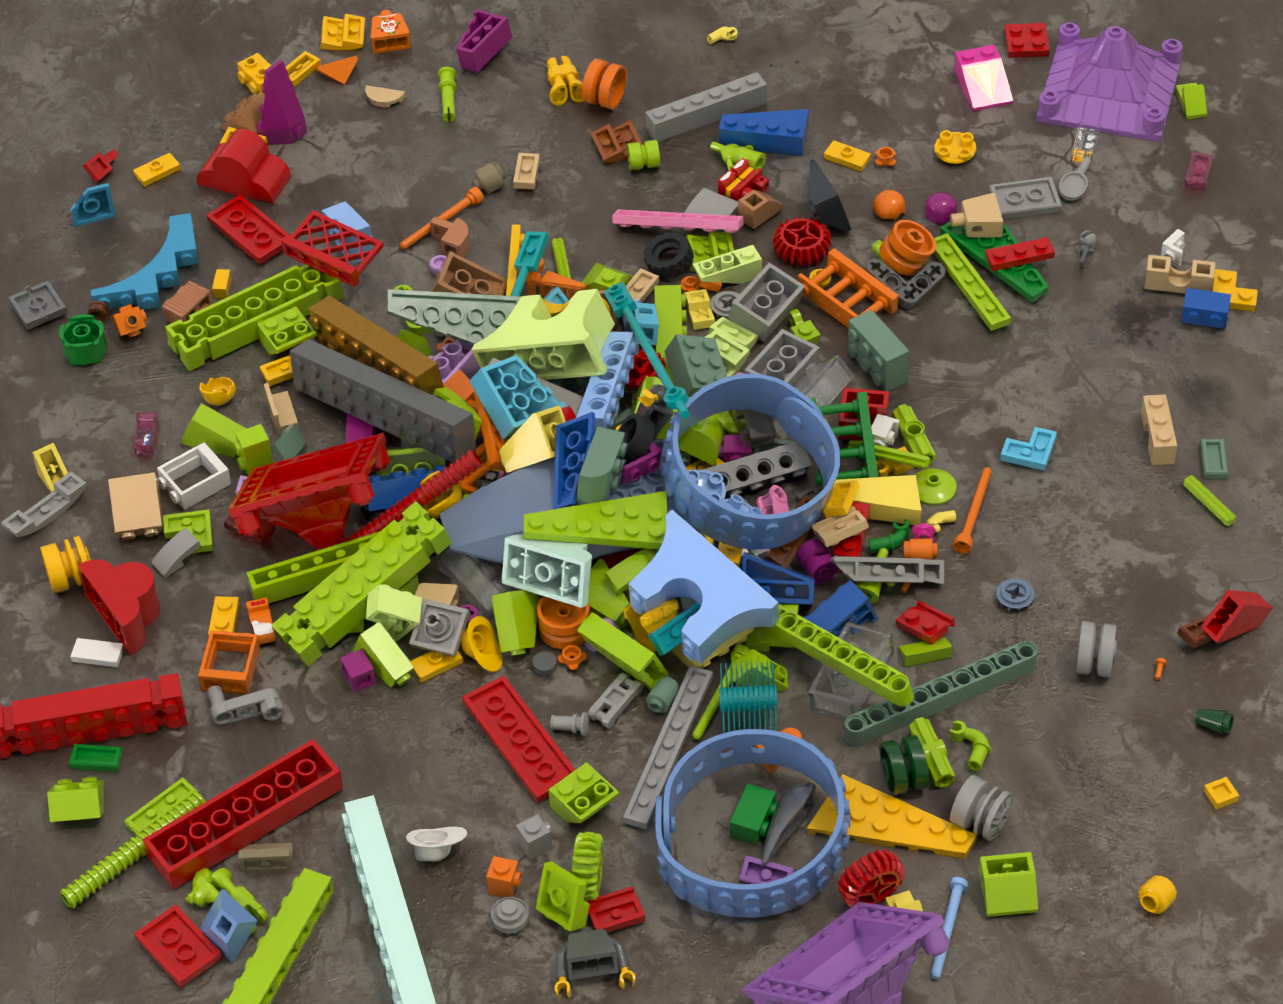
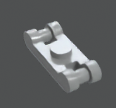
[588,673,644,729]

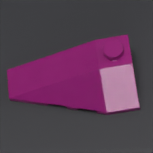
[257,59,307,145]

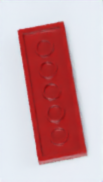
[462,676,575,803]

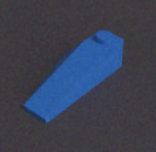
[554,412,595,509]

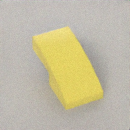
[684,289,715,330]

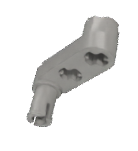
[207,686,284,725]

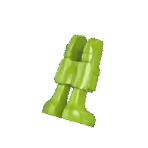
[194,868,269,935]

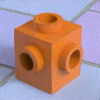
[111,304,147,337]

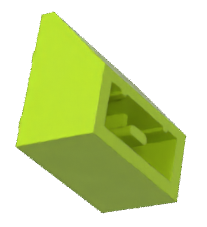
[257,306,317,355]
[548,762,619,823]
[47,777,104,822]
[979,852,1038,917]

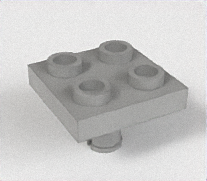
[409,599,470,657]

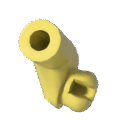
[707,27,738,44]
[926,510,956,533]

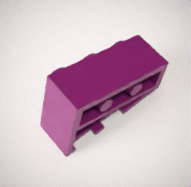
[456,9,512,72]

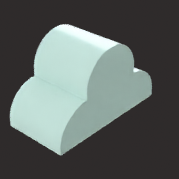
[502,534,592,608]

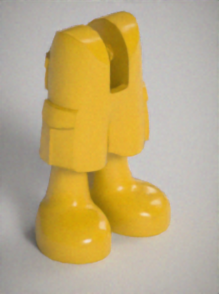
[547,56,583,106]

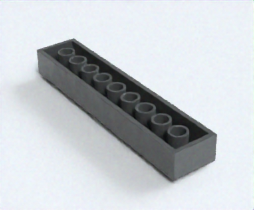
[290,339,476,463]

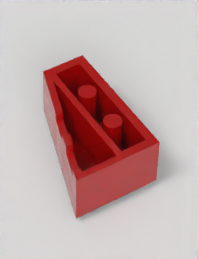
[823,502,870,573]

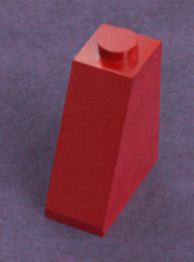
[1200,590,1273,643]

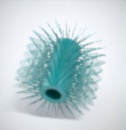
[719,661,777,733]

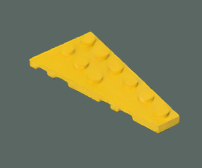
[807,774,977,859]

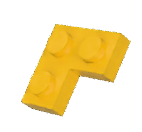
[1212,269,1258,312]

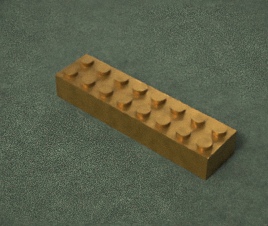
[308,295,444,395]

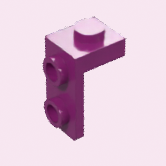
[620,441,662,485]

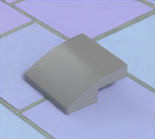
[684,188,738,232]

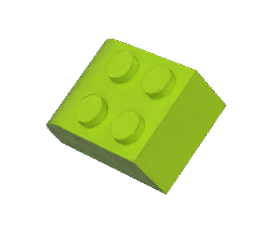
[655,409,725,466]

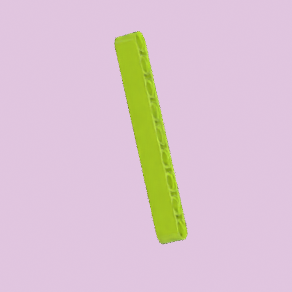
[761,604,914,706]

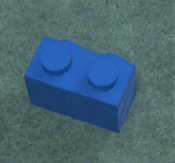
[1181,288,1231,329]

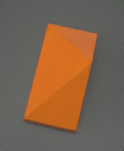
[315,55,358,85]

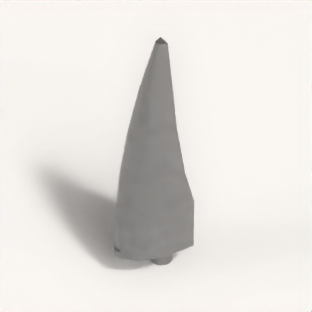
[762,782,816,866]

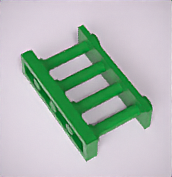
[811,392,878,491]

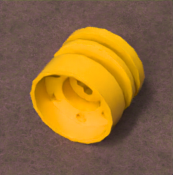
[40,535,91,594]

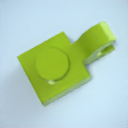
[788,309,821,344]

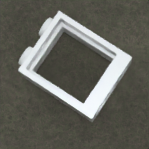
[157,442,231,510]

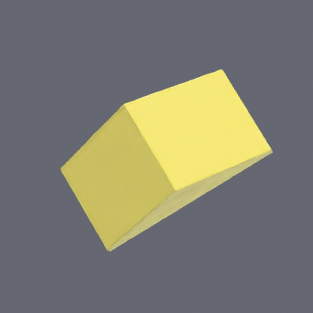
[32,443,68,493]

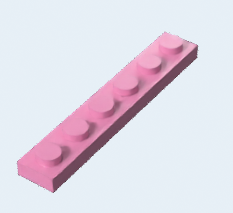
[612,209,743,233]

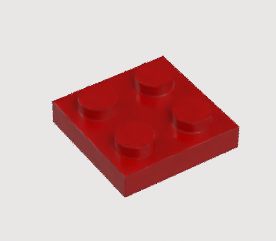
[1004,23,1050,58]

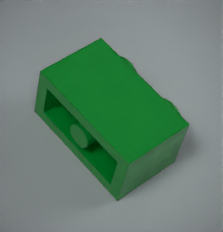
[730,784,779,845]

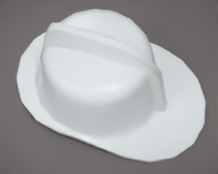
[406,827,467,862]

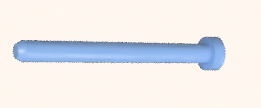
[930,877,968,980]

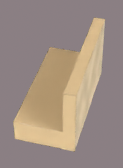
[264,383,299,434]

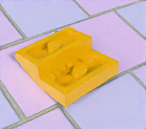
[320,14,365,51]

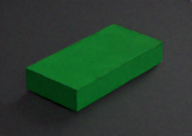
[69,744,124,772]

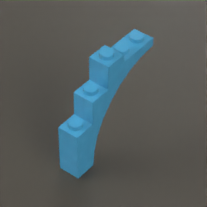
[91,213,199,310]

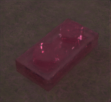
[1184,152,1213,190]

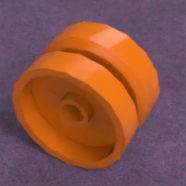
[582,58,627,110]
[879,220,936,276]
[537,596,590,650]

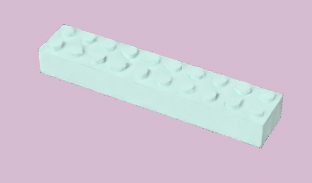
[341,795,436,1004]

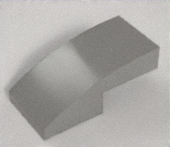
[151,528,201,578]

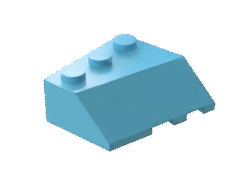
[470,355,567,440]

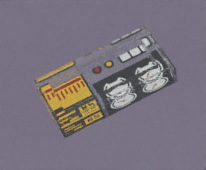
[1071,127,1099,164]

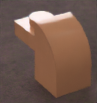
[430,217,470,258]

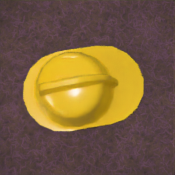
[461,616,503,672]

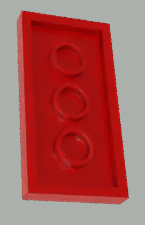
[206,194,291,265]

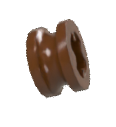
[87,300,109,322]

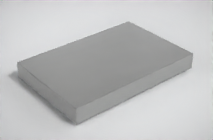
[989,177,1062,219]

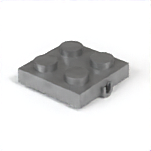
[8,281,67,330]

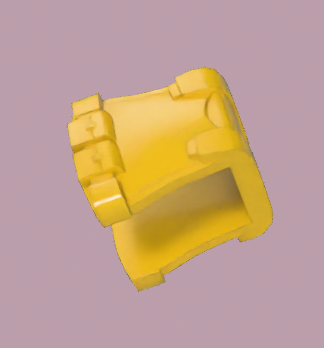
[623,599,679,652]

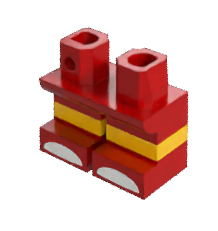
[718,158,769,202]

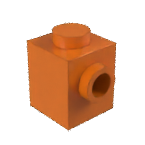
[486,856,522,898]

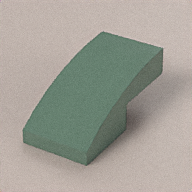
[270,423,306,461]

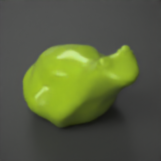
[185,868,213,904]

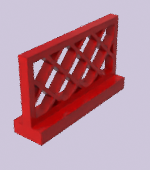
[281,210,384,287]

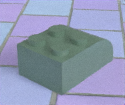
[576,426,628,506]

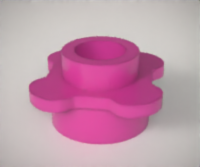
[912,523,936,543]

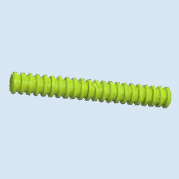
[60,791,206,909]

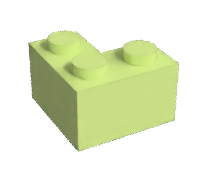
[366,584,422,642]

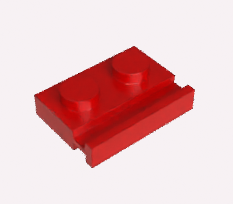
[896,601,955,645]
[586,886,645,933]

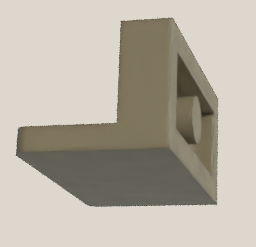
[239,843,293,872]

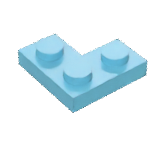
[1000,427,1057,471]

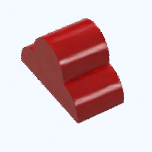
[197,129,292,204]
[78,560,160,656]

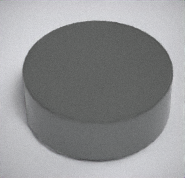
[533,651,557,676]

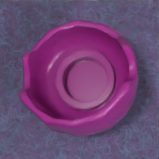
[925,192,957,224]

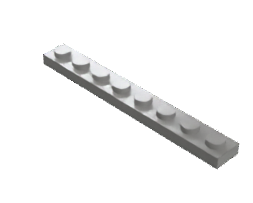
[623,666,713,830]

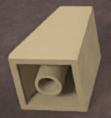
[108,472,164,540]

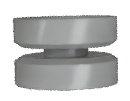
[1076,621,1117,678]

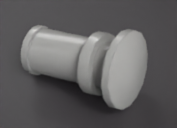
[550,712,589,736]

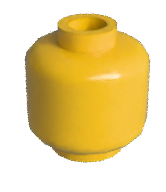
[1138,875,1177,914]

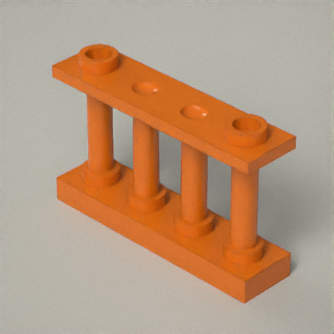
[798,248,899,329]
[459,391,507,494]

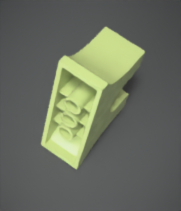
[471,289,615,380]

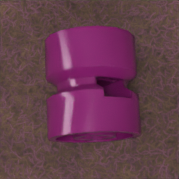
[796,539,838,584]

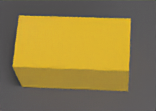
[212,269,232,299]

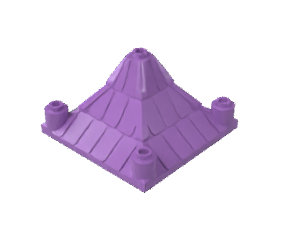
[1036,22,1183,142]
[742,902,950,1004]

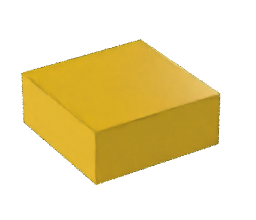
[1204,777,1239,810]

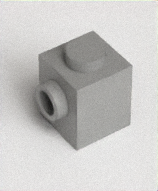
[516,814,553,860]

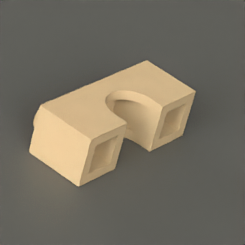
[1144,255,1215,294]
[1141,394,1177,465]

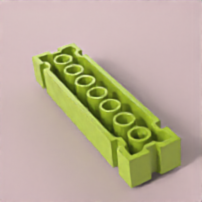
[165,264,344,371]
[271,501,452,667]

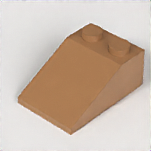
[430,251,507,296]

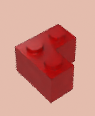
[838,388,889,441]

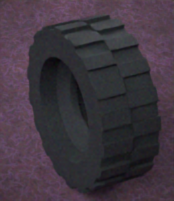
[643,232,694,279]

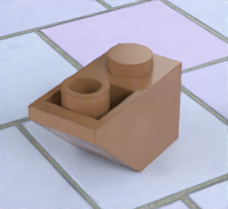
[738,190,784,229]

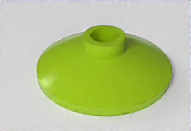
[915,468,957,505]

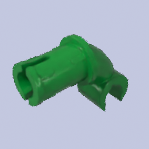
[868,519,910,554]

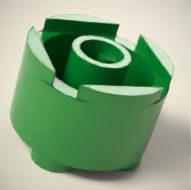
[59,314,108,366]

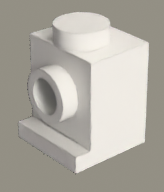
[871,414,899,447]

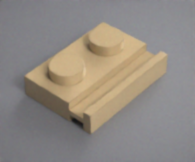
[811,506,869,547]

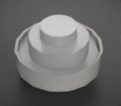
[491,897,529,934]

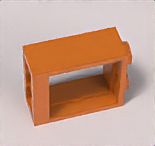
[198,630,261,695]

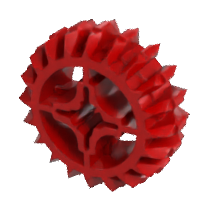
[773,216,831,268]
[837,849,905,908]

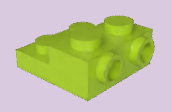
[535,861,590,931]

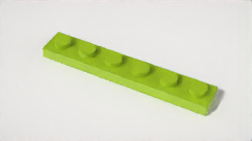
[934,233,1011,331]

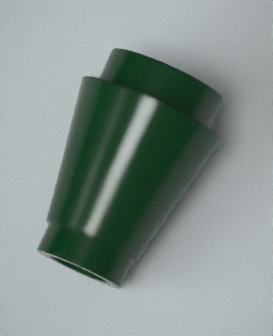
[1195,709,1234,734]

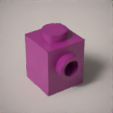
[719,435,752,463]

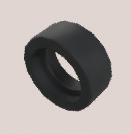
[618,413,655,461]

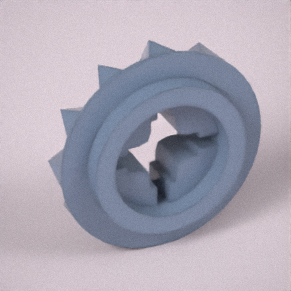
[996,579,1035,611]

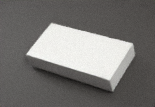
[70,638,124,667]

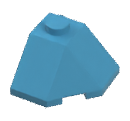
[70,183,116,227]

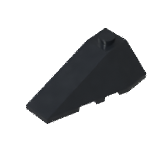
[808,159,852,231]

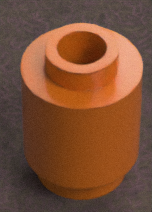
[904,538,938,560]

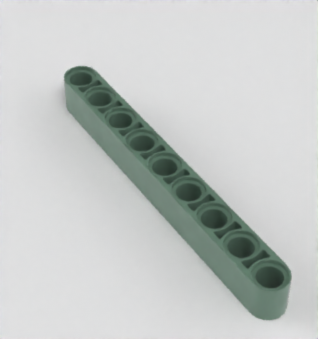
[844,641,1037,747]

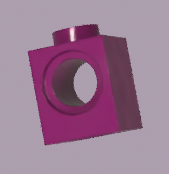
[340,649,376,693]

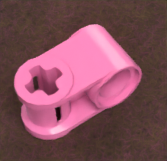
[756,485,789,515]

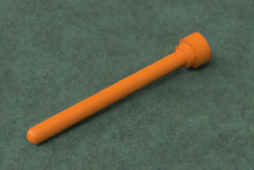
[400,186,484,250]
[953,467,992,554]

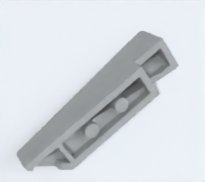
[830,556,944,584]

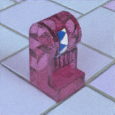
[134,412,160,454]

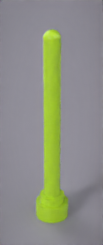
[692,644,750,740]

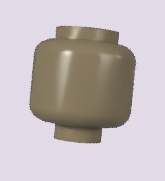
[473,162,506,194]

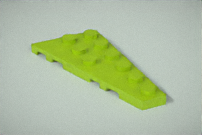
[523,491,667,549]

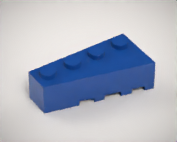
[360,464,448,511]

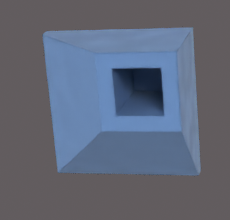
[200,890,258,963]

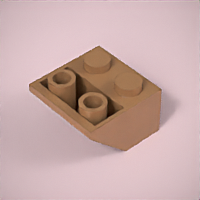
[220,92,265,134]

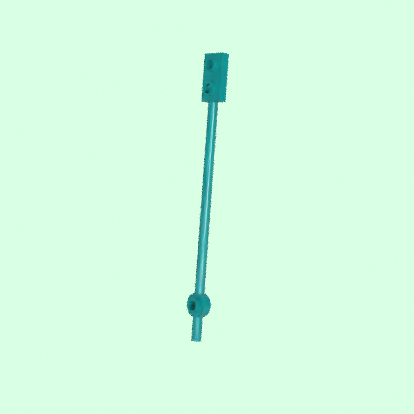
[511,231,549,296]
[604,282,690,419]

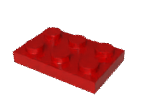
[134,904,223,988]

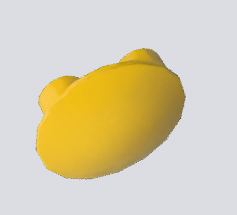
[934,130,976,164]

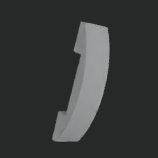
[1,472,87,537]

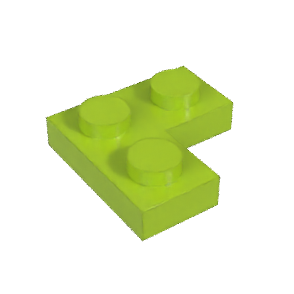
[163,509,213,553]

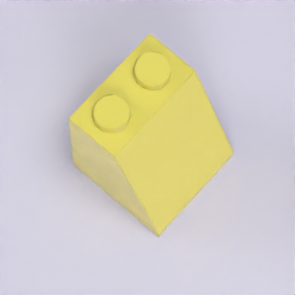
[499,405,566,473]

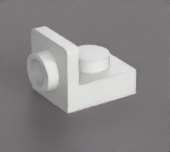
[1161,229,1185,268]

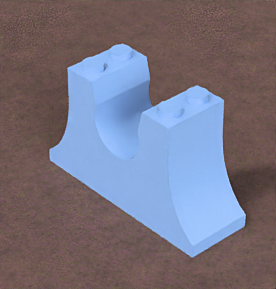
[628,510,779,664]

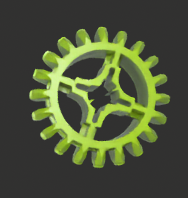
[572,832,604,901]

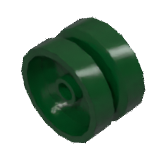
[879,735,930,796]

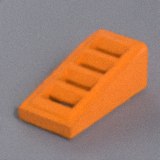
[540,271,586,300]

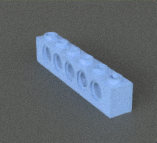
[576,332,639,432]

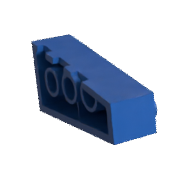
[719,109,809,156]

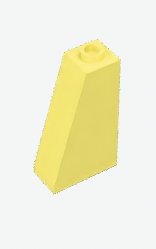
[830,475,921,526]

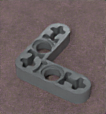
[864,258,945,309]

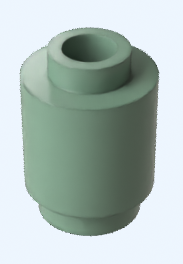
[646,677,679,713]

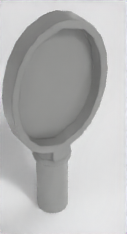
[1058,157,1091,201]

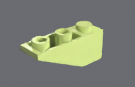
[693,245,762,284]

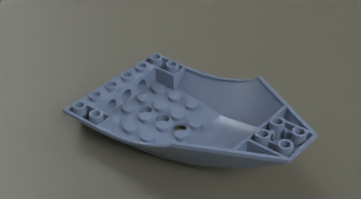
[439,439,693,564]

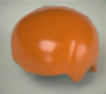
[873,189,906,220]

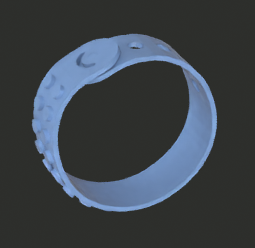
[661,374,840,550]
[655,729,850,918]

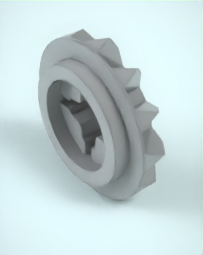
[710,291,740,319]

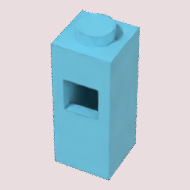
[632,302,659,345]

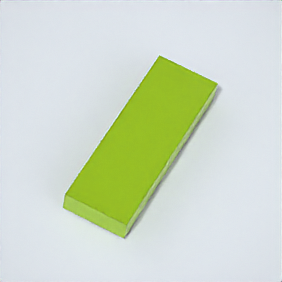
[124,777,198,835]

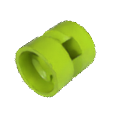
[627,140,660,171]

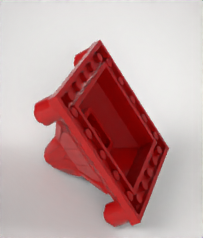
[228,433,391,550]

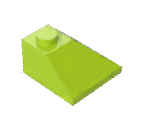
[576,262,634,293]

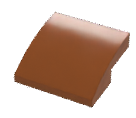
[591,120,643,163]

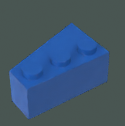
[743,552,815,604]
[804,580,879,640]

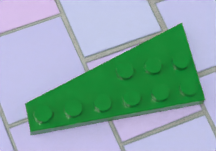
[940,222,1049,303]

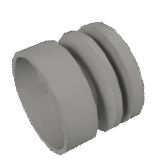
[950,775,1014,841]

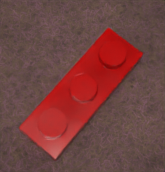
[985,237,1055,271]

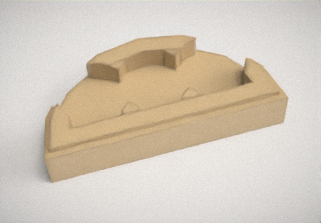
[365,85,406,108]

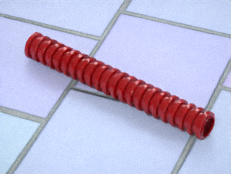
[345,450,482,542]

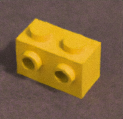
[237,53,271,95]

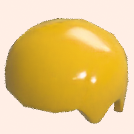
[199,377,236,406]

